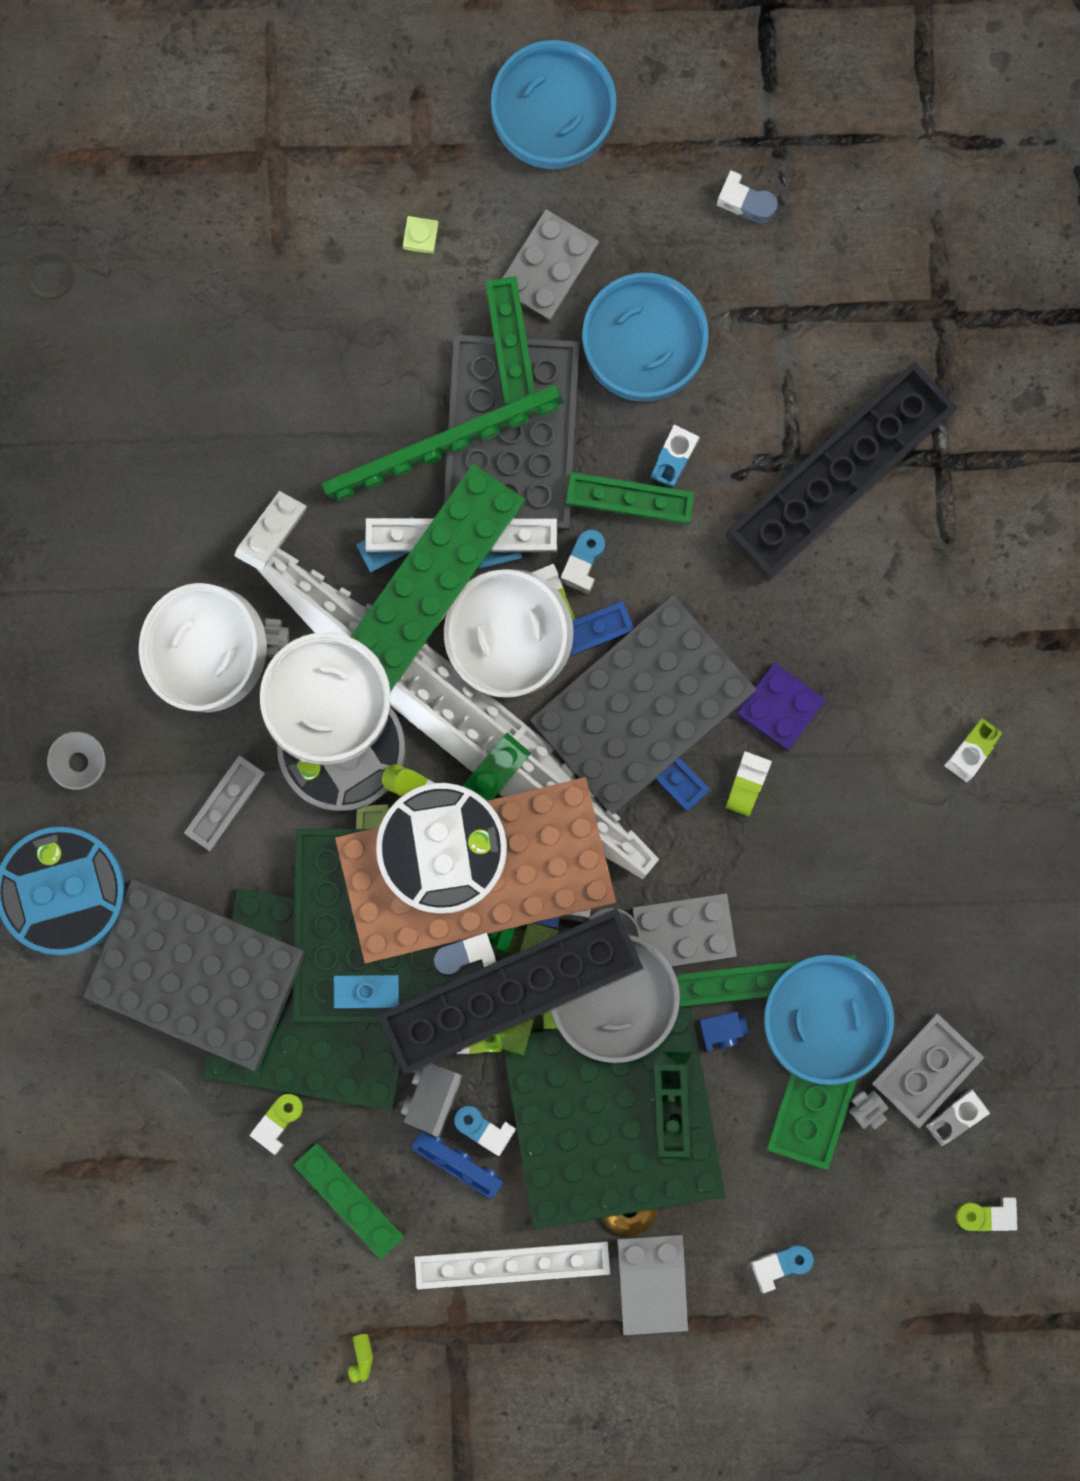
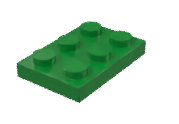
[766,1073,857,1170]

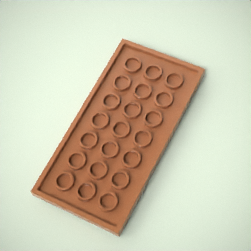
[335,777,616,963]

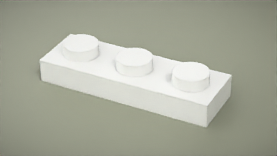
[234,491,307,571]

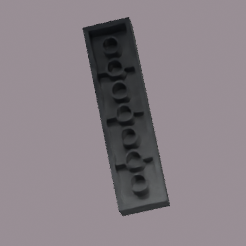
[726,361,957,582]
[378,908,644,1075]

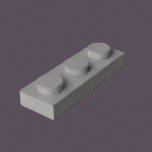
[184,755,266,852]

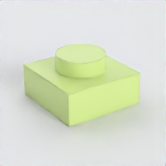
[403,216,439,254]
[356,804,390,829]

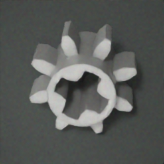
[263,618,289,658]
[849,1090,889,1130]

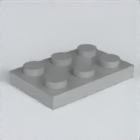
[503,209,599,322]
[632,893,737,967]
[871,1014,984,1128]

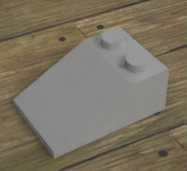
[401,1064,463,1137]
[617,1233,688,1335]

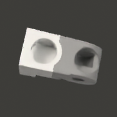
[926,1088,990,1146]

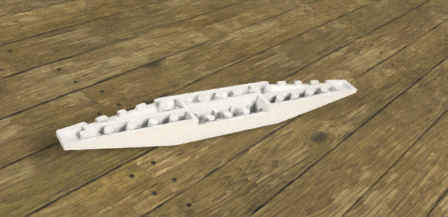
[256,549,659,879]

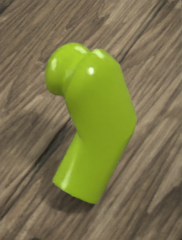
[348,1334,373,1383]

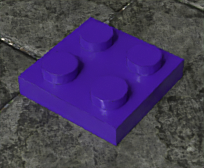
[737,662,826,752]

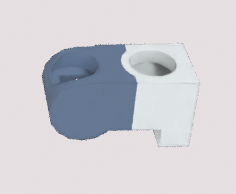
[717,170,777,224]
[434,933,496,976]

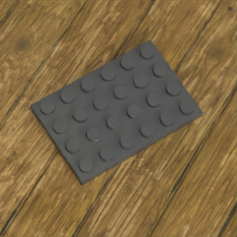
[444,335,579,530]
[530,595,757,815]
[83,879,307,1071]

